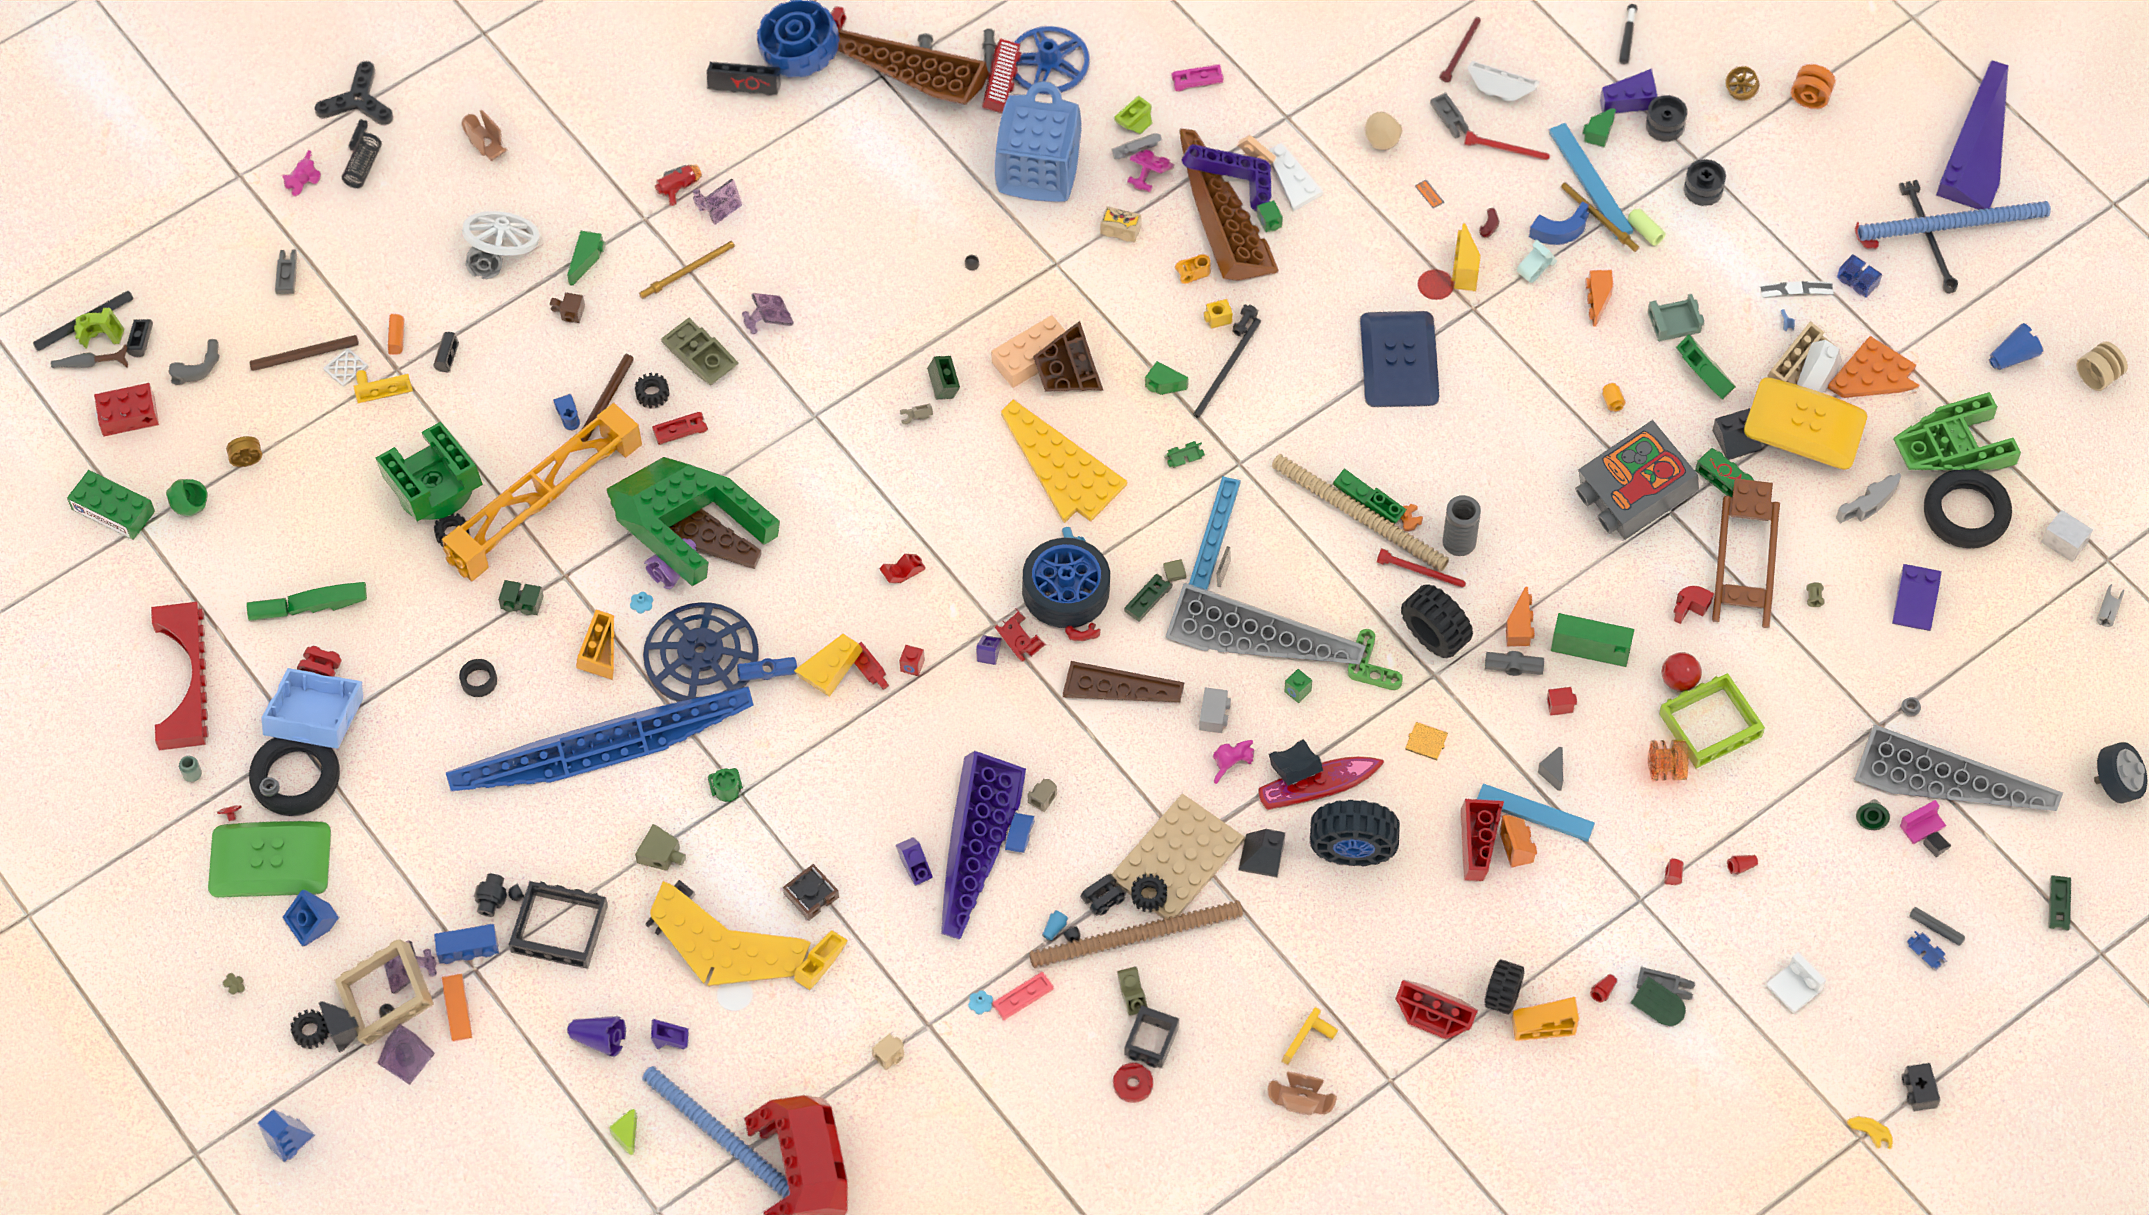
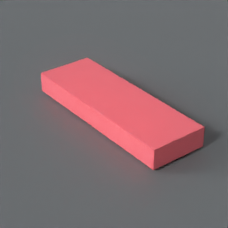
[992,971,1054,1021]

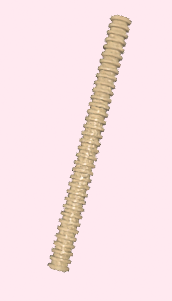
[1272,454,1449,572]

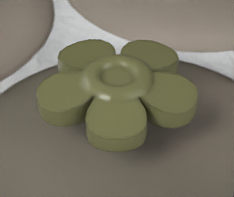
[223,973,245,995]

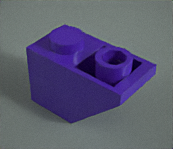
[895,837,933,886]

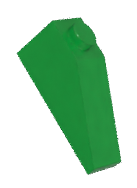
[567,230,605,286]

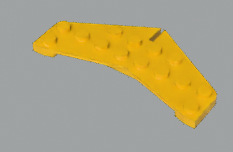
[650,881,811,986]

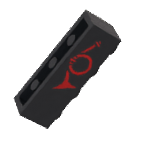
[706,61,781,95]

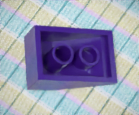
[1892,564,1942,631]

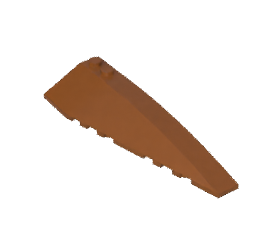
[838,29,989,105]

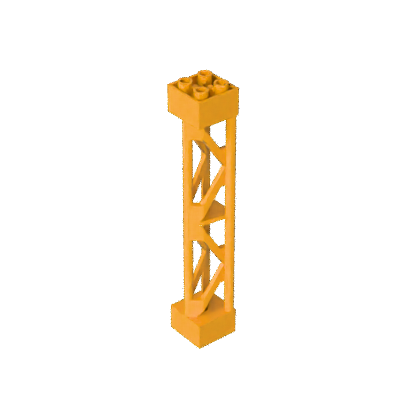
[442,402,642,582]

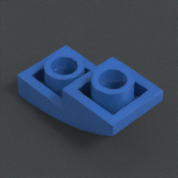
[1005,813,1035,853]

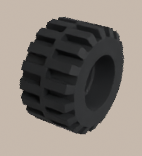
[1484,959,1525,1015]

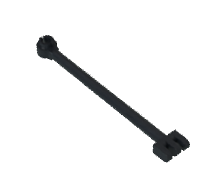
[1899,180,1958,294]

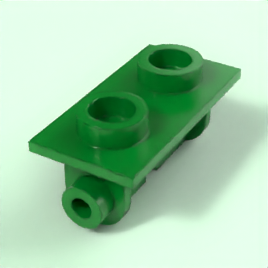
[1164,441,1205,468]

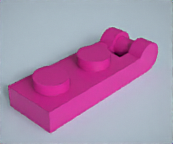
[1171,64,1223,91]

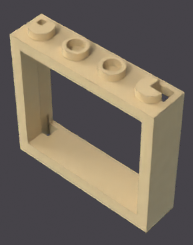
[335,939,434,1045]

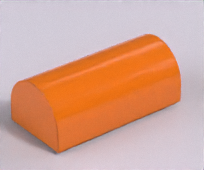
[388,314,405,355]

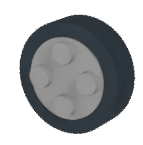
[2094,742,2148,804]

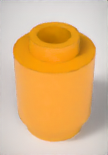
[1602,383,1626,412]

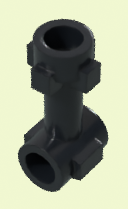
[1232,304,1259,336]

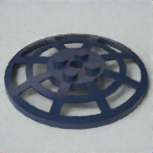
[643,602,759,702]

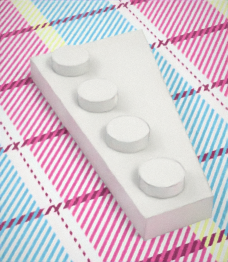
[1268,142,1323,212]

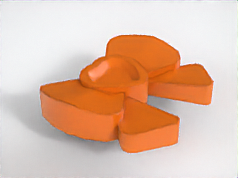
[1401,504,1423,531]

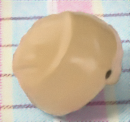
[1365,111,1403,150]

